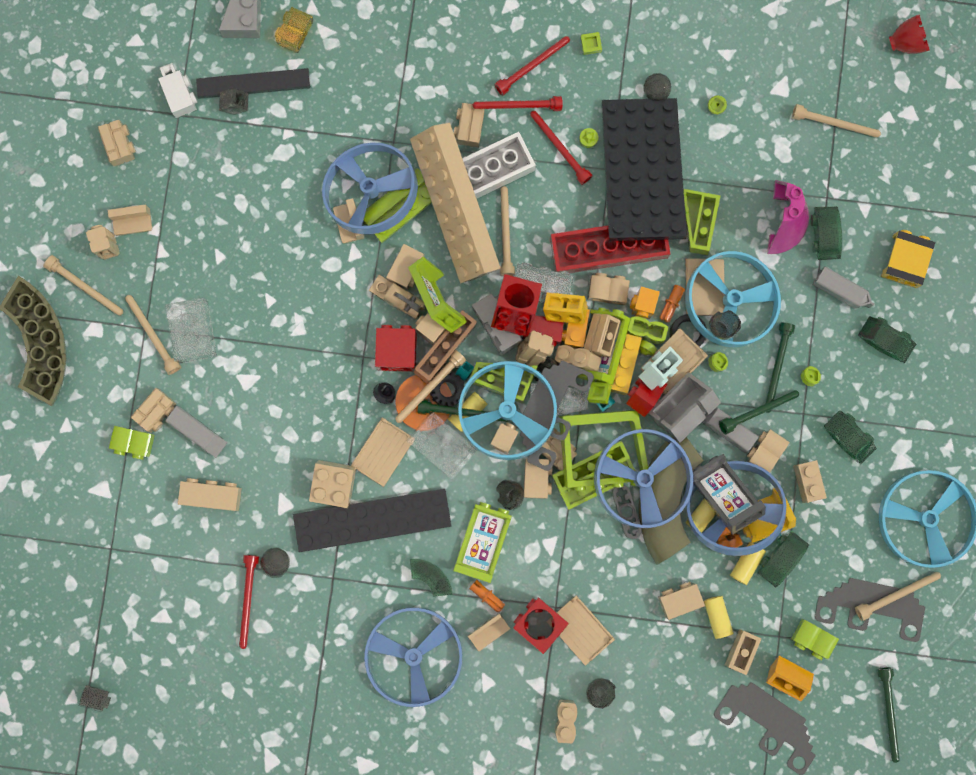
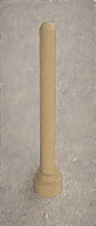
[792,104,881,138]
[500,186,515,276]
[43,255,123,316]
[125,295,181,375]
[395,350,466,423]
[855,572,941,621]

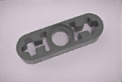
[612,485,642,539]

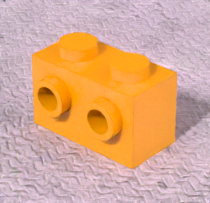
[629,286,660,319]
[561,309,590,349]
[766,656,814,701]

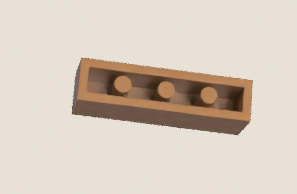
[414,310,477,384]

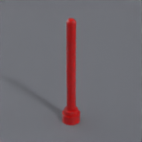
[494,36,570,96]
[473,96,563,111]
[530,110,593,185]
[239,555,259,649]

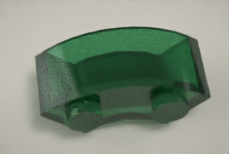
[810,206,842,260]
[858,316,917,363]
[824,410,877,465]
[758,530,809,588]
[410,558,453,597]

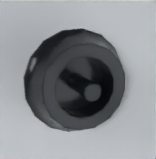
[373,382,395,404]

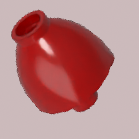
[889,14,930,54]

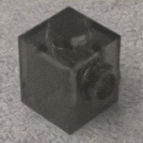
[219,88,249,115]
[78,685,111,712]

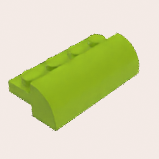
[363,168,432,243]
[552,441,635,510]

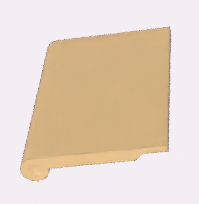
[685,259,725,316]
[640,328,708,395]
[351,417,415,487]
[547,595,615,666]

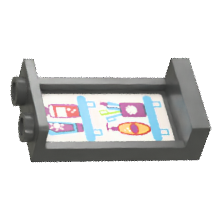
[693,454,766,535]

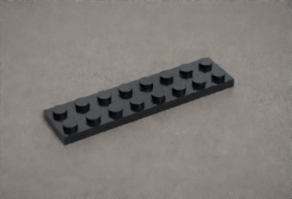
[293,489,452,552]

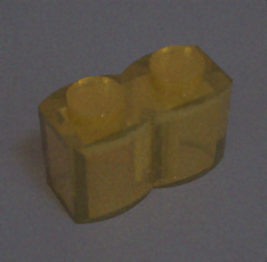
[275,7,313,53]

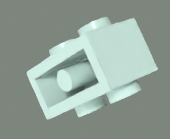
[638,347,683,390]

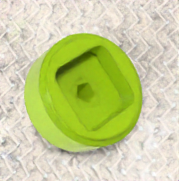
[708,95,727,115]
[579,128,598,148]
[639,340,657,356]
[708,352,728,372]
[801,366,821,387]

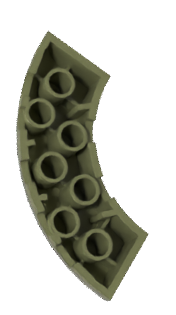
[0,276,67,406]
[638,436,704,565]

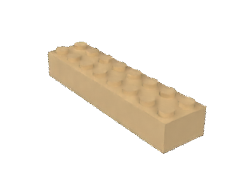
[410,123,501,284]

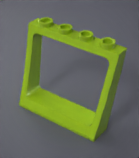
[558,410,649,491]

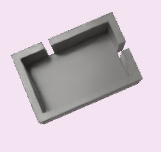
[649,372,721,443]

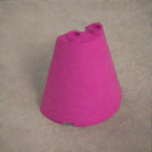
[767,180,809,254]

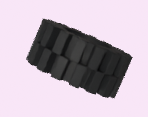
[430,372,464,407]

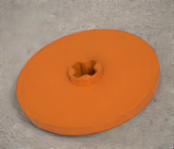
[395,375,452,431]

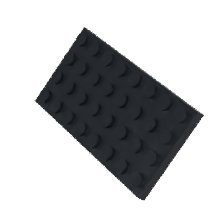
[602,98,687,241]

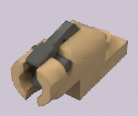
[369,275,425,319]

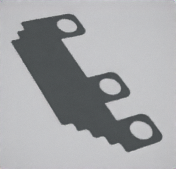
[517,361,594,471]
[815,578,925,642]
[714,682,816,775]

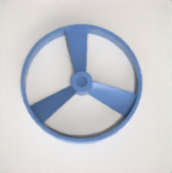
[322,142,418,234]
[594,429,693,528]
[687,461,786,556]
[364,607,463,707]

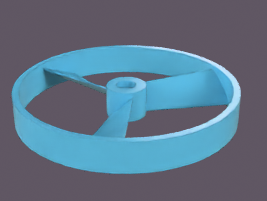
[685,251,781,347]
[458,361,557,460]
[879,470,976,568]

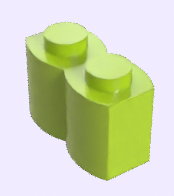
[627,316,669,344]
[109,426,155,460]
[791,619,839,661]

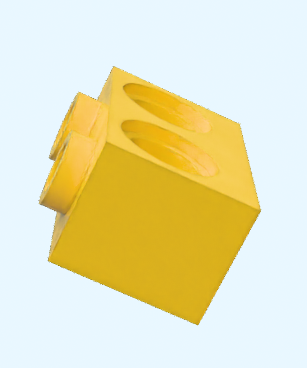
[543,292,588,324]

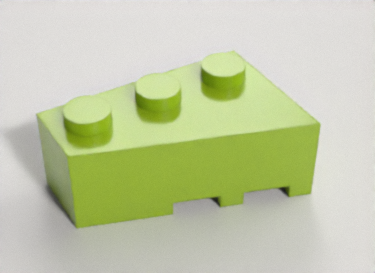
[684,189,721,256]
[470,362,537,404]

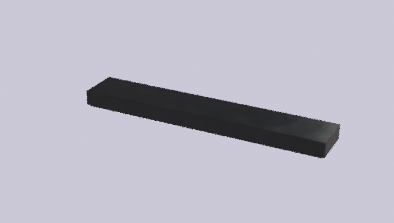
[196,68,311,99]

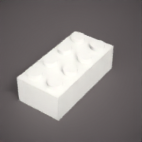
[462,132,536,199]

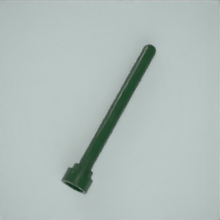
[765,322,795,413]
[719,390,799,435]
[417,399,510,422]
[877,667,900,763]

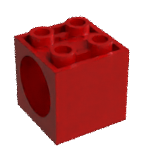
[491,274,542,337]
[375,325,417,372]
[513,597,570,654]

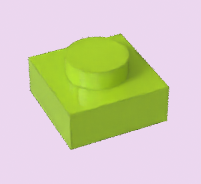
[580,32,602,55]
[587,382,612,404]

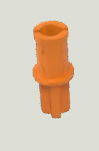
[660,285,685,323]
[469,580,505,613]

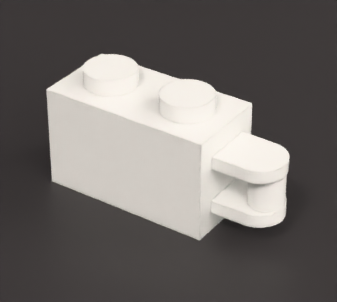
[158,63,198,118]

